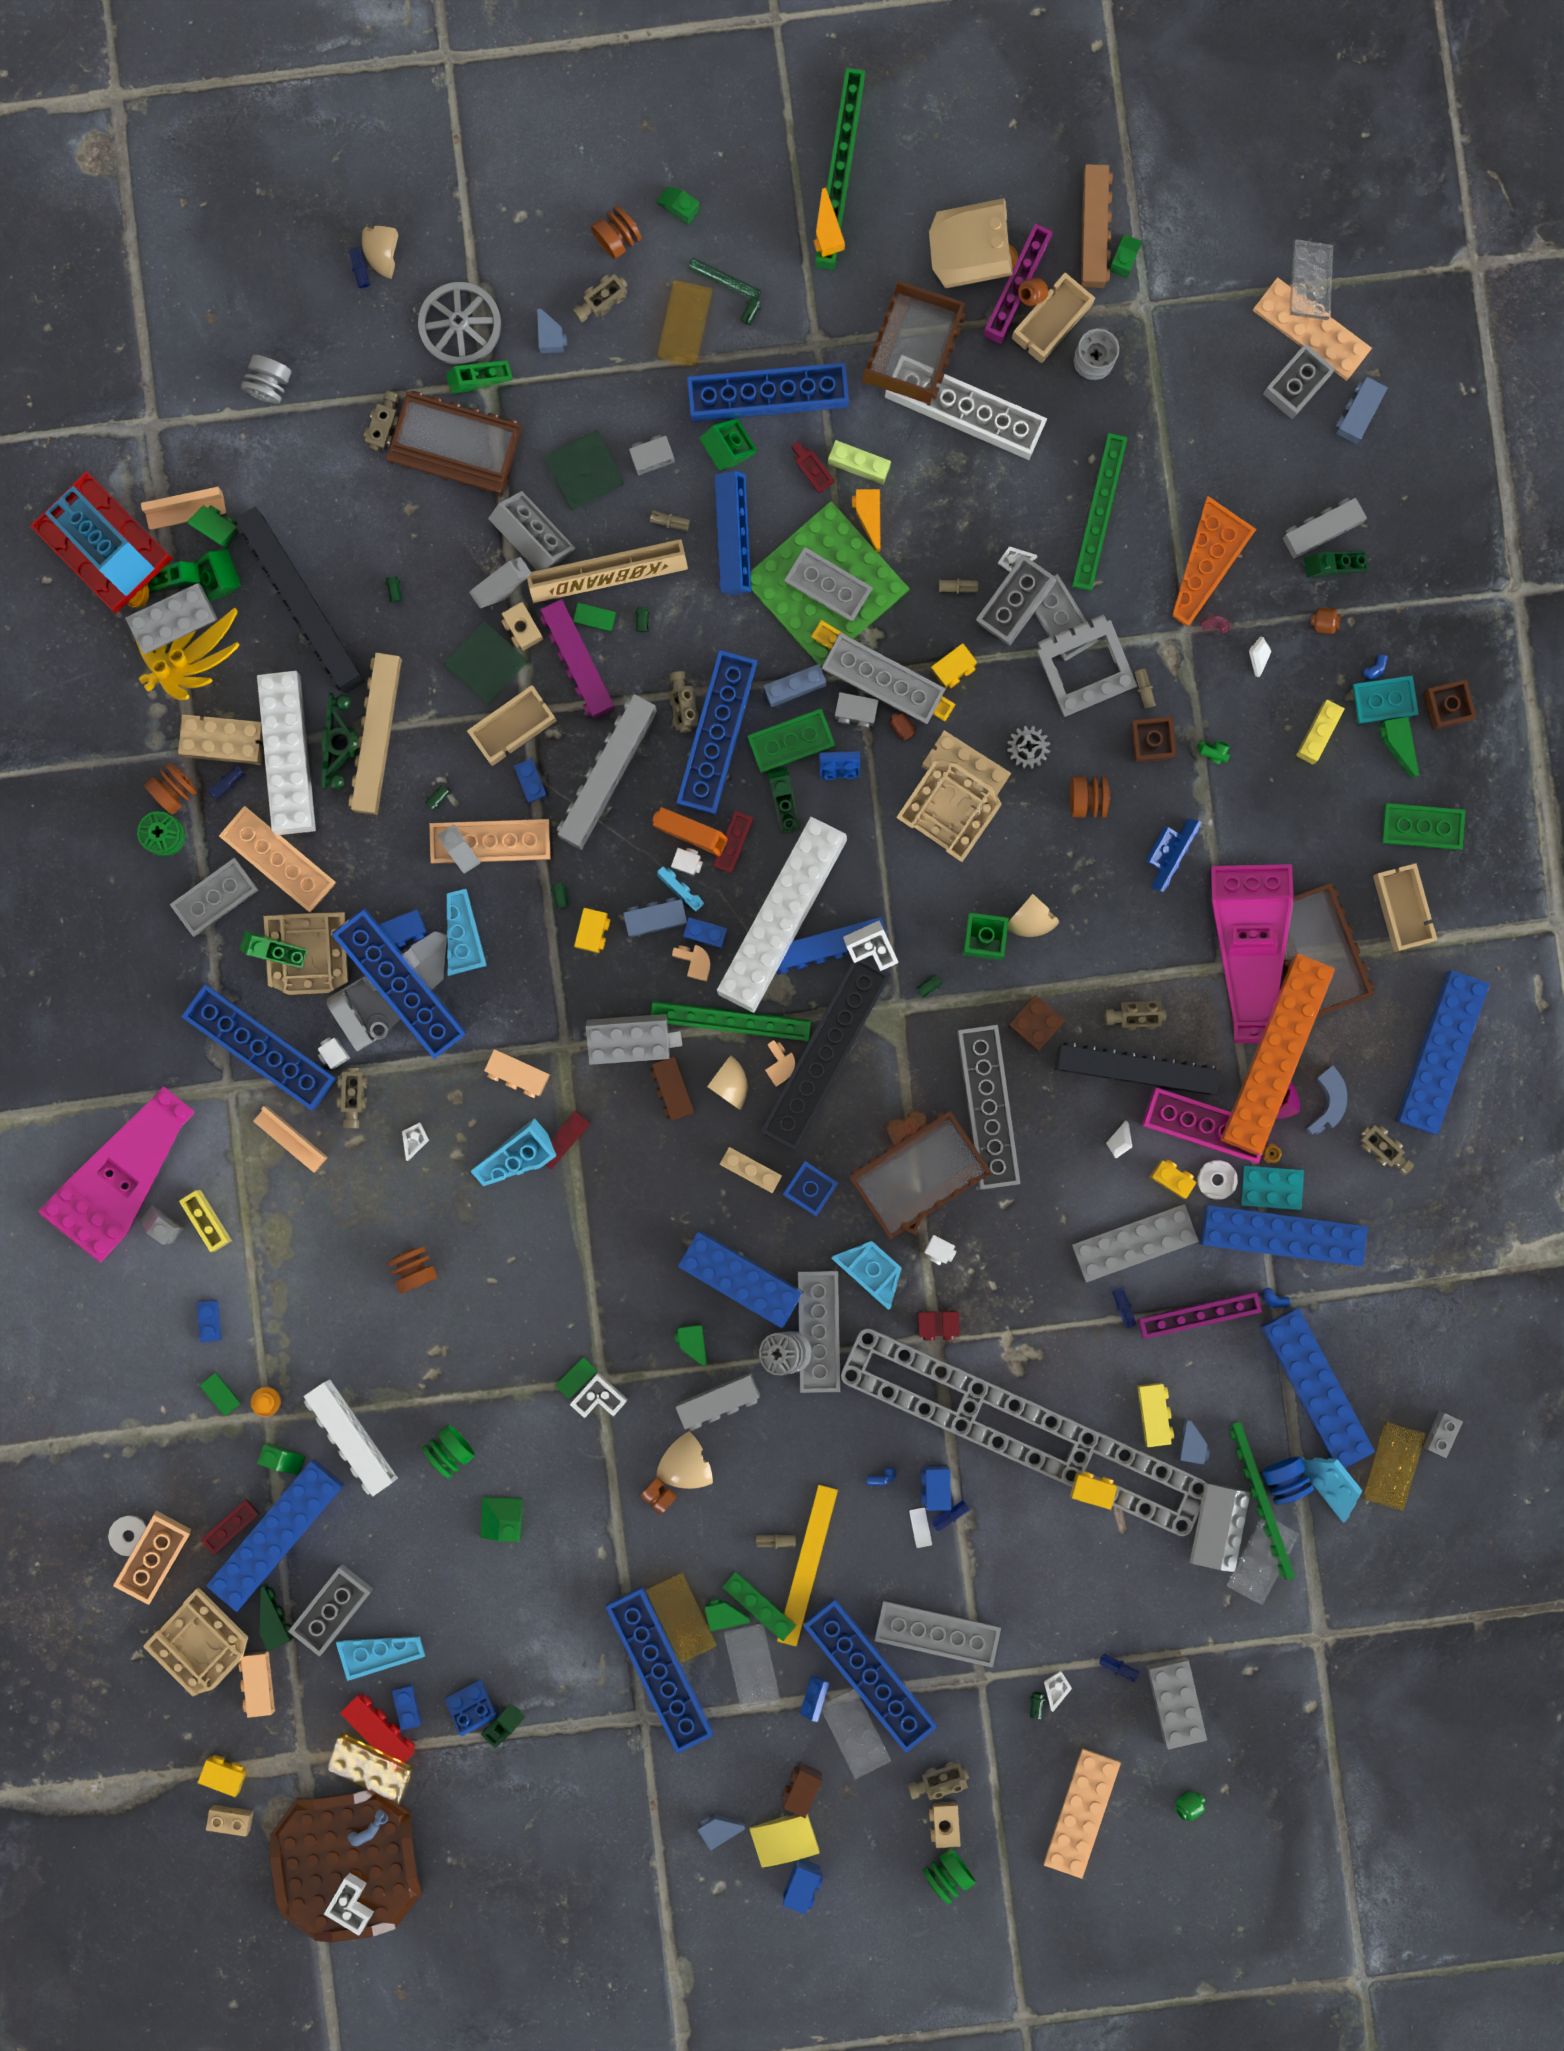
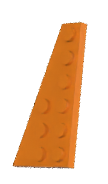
[1172,496,1256,627]

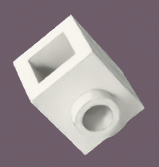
[671,848,703,876]
[318,1037,350,1069]
[924,1235,956,1265]

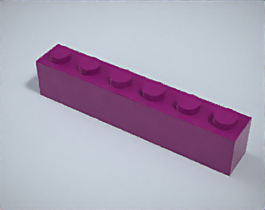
[983,223,1053,344]
[539,599,615,719]
[1137,1291,1262,1339]

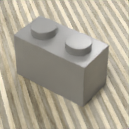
[629,435,675,476]
[834,692,878,728]

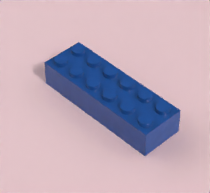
[678,1231,804,1328]

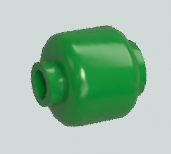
[1174,1790,1205,1821]

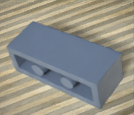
[1336,377,1388,444]
[764,664,826,708]
[623,897,687,937]

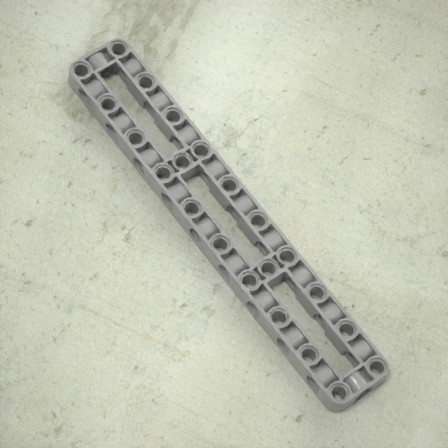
[841,1328,1206,1536]

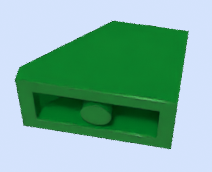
[656,186,700,225]
[1110,234,1142,278]
[674,1324,707,1366]
[257,1442,306,1475]
[705,1598,750,1631]

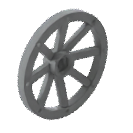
[418,282,501,365]

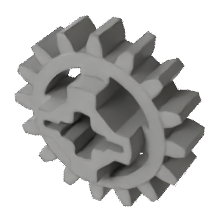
[1007,726,1050,769]

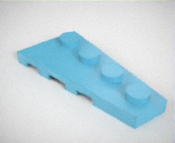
[447,889,487,976]
[336,1636,425,1681]

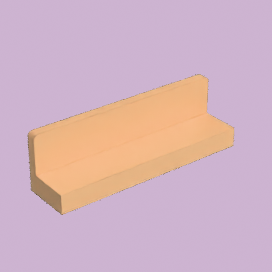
[141,487,227,530]
[253,1106,328,1173]

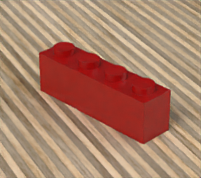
[340,1693,416,1771]

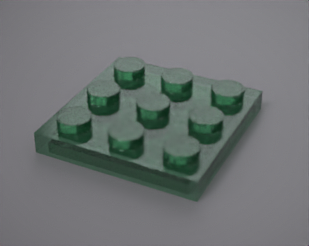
[545,430,624,510]
[444,621,528,705]

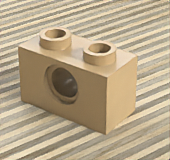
[501,602,544,651]
[929,1801,961,1848]
[206,1805,254,1837]

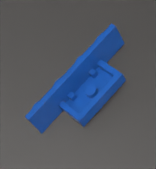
[1146,819,1202,892]

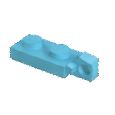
[657,867,704,912]

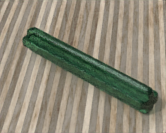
[689,258,761,301]

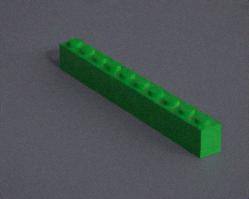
[815,68,866,271]

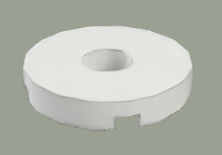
[1197,1160,1238,1200]
[108,1515,147,1556]

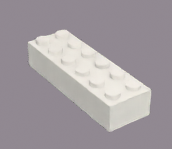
[303,1379,398,1497]

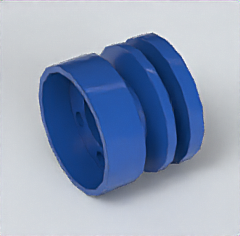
[1261,1456,1314,1505]

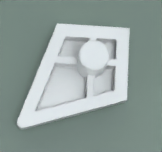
[998,547,1037,572]
[1249,637,1271,677]
[1106,1120,1132,1158]
[402,1123,429,1161]
[1044,1671,1072,1712]

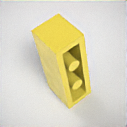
[1296,700,1345,764]
[179,1190,232,1252]
[1137,1382,1174,1447]

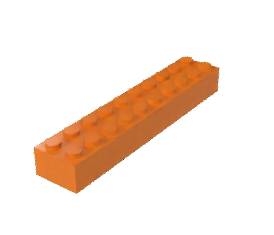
[1220,953,1335,1156]

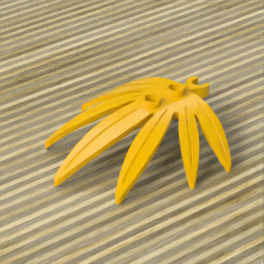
[136,608,239,700]

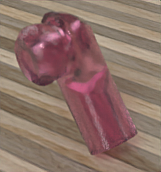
[1200,615,1230,633]

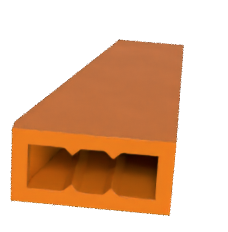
[652,807,728,857]

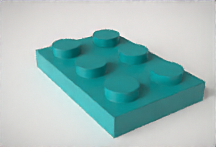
[1352,676,1419,724]
[1240,1166,1304,1210]

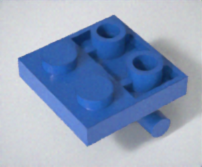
[819,751,860,780]
[445,1680,499,1736]

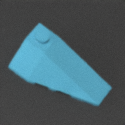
[471,1118,556,1186]

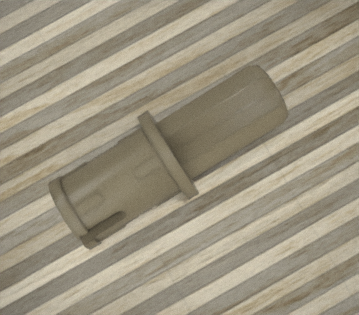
[650,510,690,531]
[939,578,978,594]
[1135,669,1156,709]
[755,1533,796,1549]

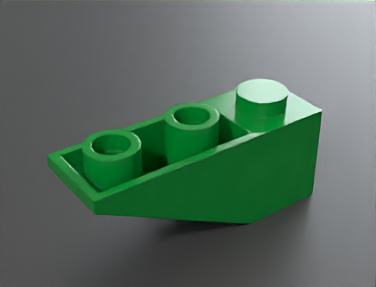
[239,931,308,968]

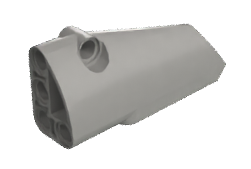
[326,931,447,1051]

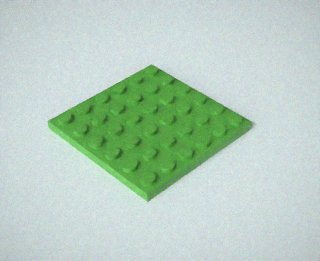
[751,501,910,668]

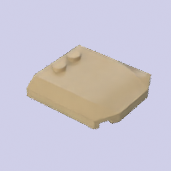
[929,198,1013,288]
[896,759,1002,862]
[264,912,349,995]
[143,1588,248,1696]

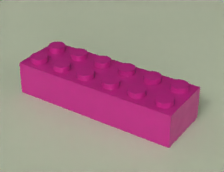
[1141,1088,1262,1163]

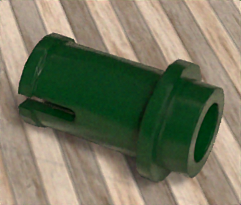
[740,298,761,326]
[385,576,402,602]
[634,607,650,632]
[425,785,450,810]
[550,883,569,909]
[916,974,942,998]
[1030,1692,1046,1719]

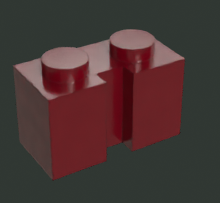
[918,1311,960,1341]

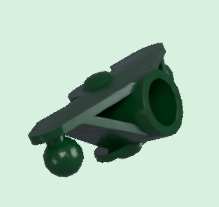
[321,693,359,790]

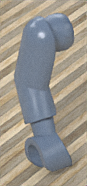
[347,1809,388,1846]

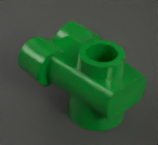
[1197,740,1230,764]

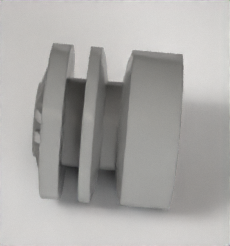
[1073,328,1120,380]
[240,355,292,404]
[759,1331,811,1375]

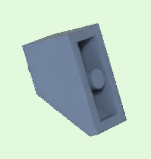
[537,309,567,353]
[1178,1419,1210,1464]
[698,1814,745,1851]

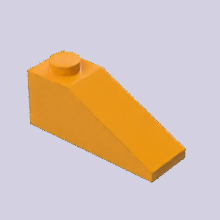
[813,188,845,257]
[852,489,880,553]

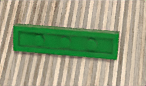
[722,1571,796,1641]

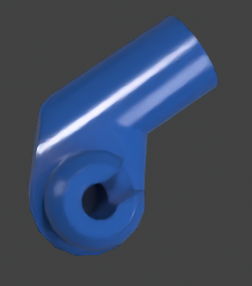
[1363,655,1388,680]
[1262,1288,1290,1308]
[867,1468,896,1486]

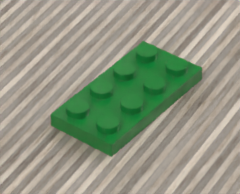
[747,708,835,774]
[1382,803,1466,850]

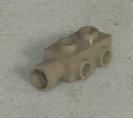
[572,274,628,323]
[363,391,401,452]
[669,671,699,733]
[1105,1001,1166,1031]
[337,1068,367,1128]
[1359,1125,1414,1176]
[908,1762,969,1800]

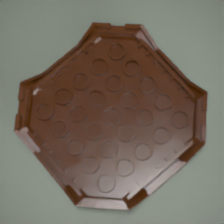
[270,1786,422,1943]

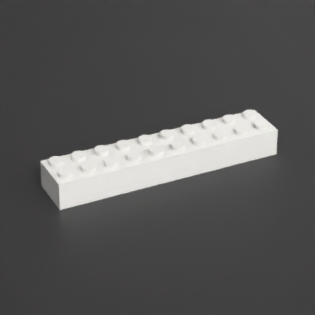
[717,817,847,1013]

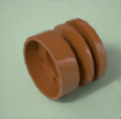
[590,205,642,260]
[143,762,198,815]
[1070,776,1110,818]
[386,1246,438,1294]

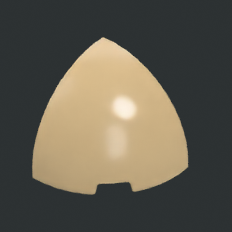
[362,226,399,279]
[1007,894,1060,937]
[707,1055,748,1110]
[657,1431,713,1489]

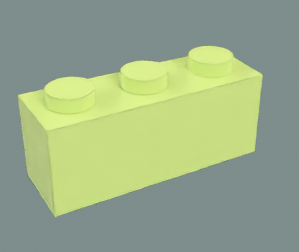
[828,440,891,485]

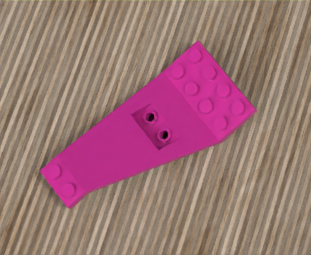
[1211,864,1293,1043]
[38,1086,195,1264]

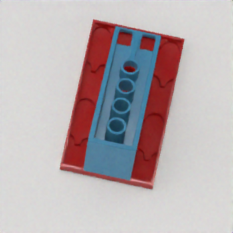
[30,471,173,614]

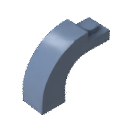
[1304,1065,1347,1135]

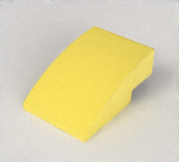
[749,1814,820,1867]

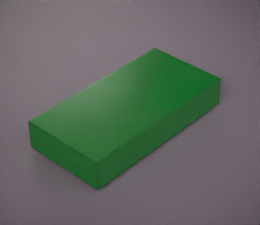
[573,603,617,632]
[555,1357,598,1399]
[200,1372,241,1416]

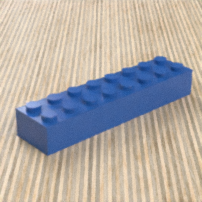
[687,362,849,422]
[676,650,758,816]
[332,907,466,1059]
[1395,970,1490,1135]
[181,984,338,1111]
[1200,1205,1368,1267]
[1260,1307,1375,1468]
[206,1459,345,1612]
[606,1586,714,1754]
[803,1597,937,1753]

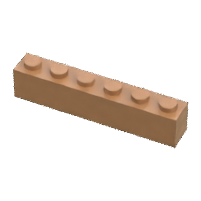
[1081,164,1113,288]

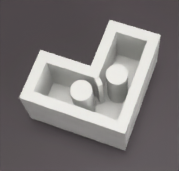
[843,921,899,971]
[570,1373,628,1418]
[324,1873,374,1936]

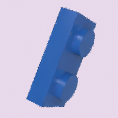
[514,759,547,803]
[197,1300,222,1343]
[800,1675,829,1722]
[392,1685,422,1730]

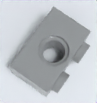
[1423,1411,1463,1458]

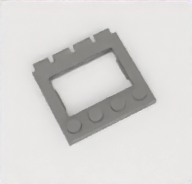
[1037,614,1137,717]

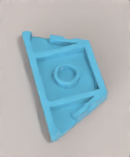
[831,1241,902,1310]
[1301,1457,1362,1523]

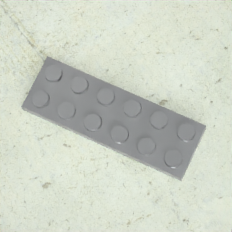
[821,633,945,725]
[1072,1204,1199,1282]
[798,1271,840,1393]
[874,1600,1001,1668]

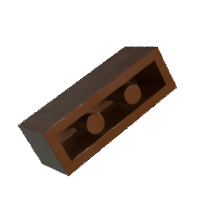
[650,1056,695,1121]

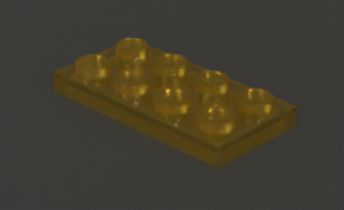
[657,280,713,366]
[1363,1421,1426,1511]
[646,1572,717,1664]
[328,1733,413,1804]

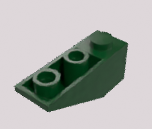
[1304,551,1368,578]
[767,767,801,834]
[259,1584,293,1652]

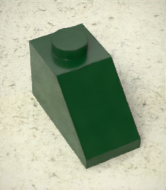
[481,1703,525,1748]

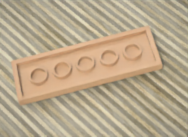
[1253,277,1372,381]
[219,806,336,913]
[429,819,551,864]
[1043,1748,1121,1879]

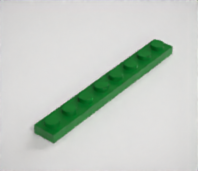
[1072,433,1128,591]
[651,1000,811,1041]
[1229,1421,1295,1580]

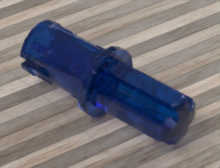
[349,247,371,288]
[209,765,245,799]
[1112,1287,1136,1328]
[932,1500,970,1531]
[1099,1654,1139,1683]

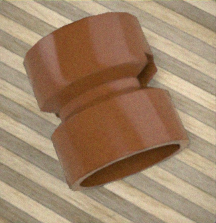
[639,1477,677,1515]

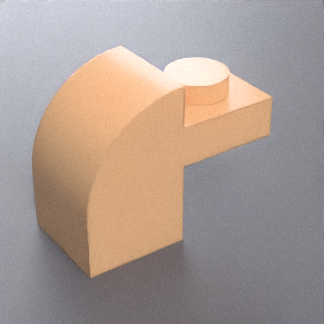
[672,945,711,982]
[765,1040,795,1087]

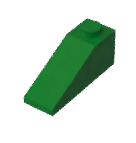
[446,360,513,394]
[147,561,200,594]
[1379,717,1419,779]

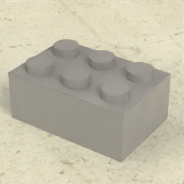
[1263,344,1335,420]

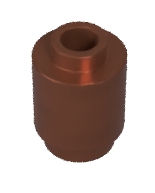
[889,711,917,742]

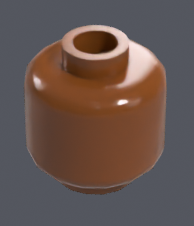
[1018,277,1048,306]
[1311,607,1341,634]

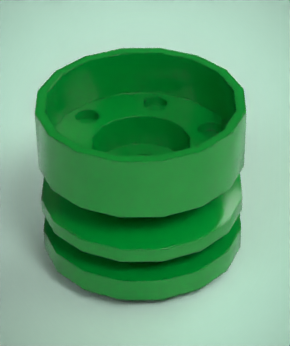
[137,811,186,857]
[422,1424,476,1479]
[923,1848,976,1904]

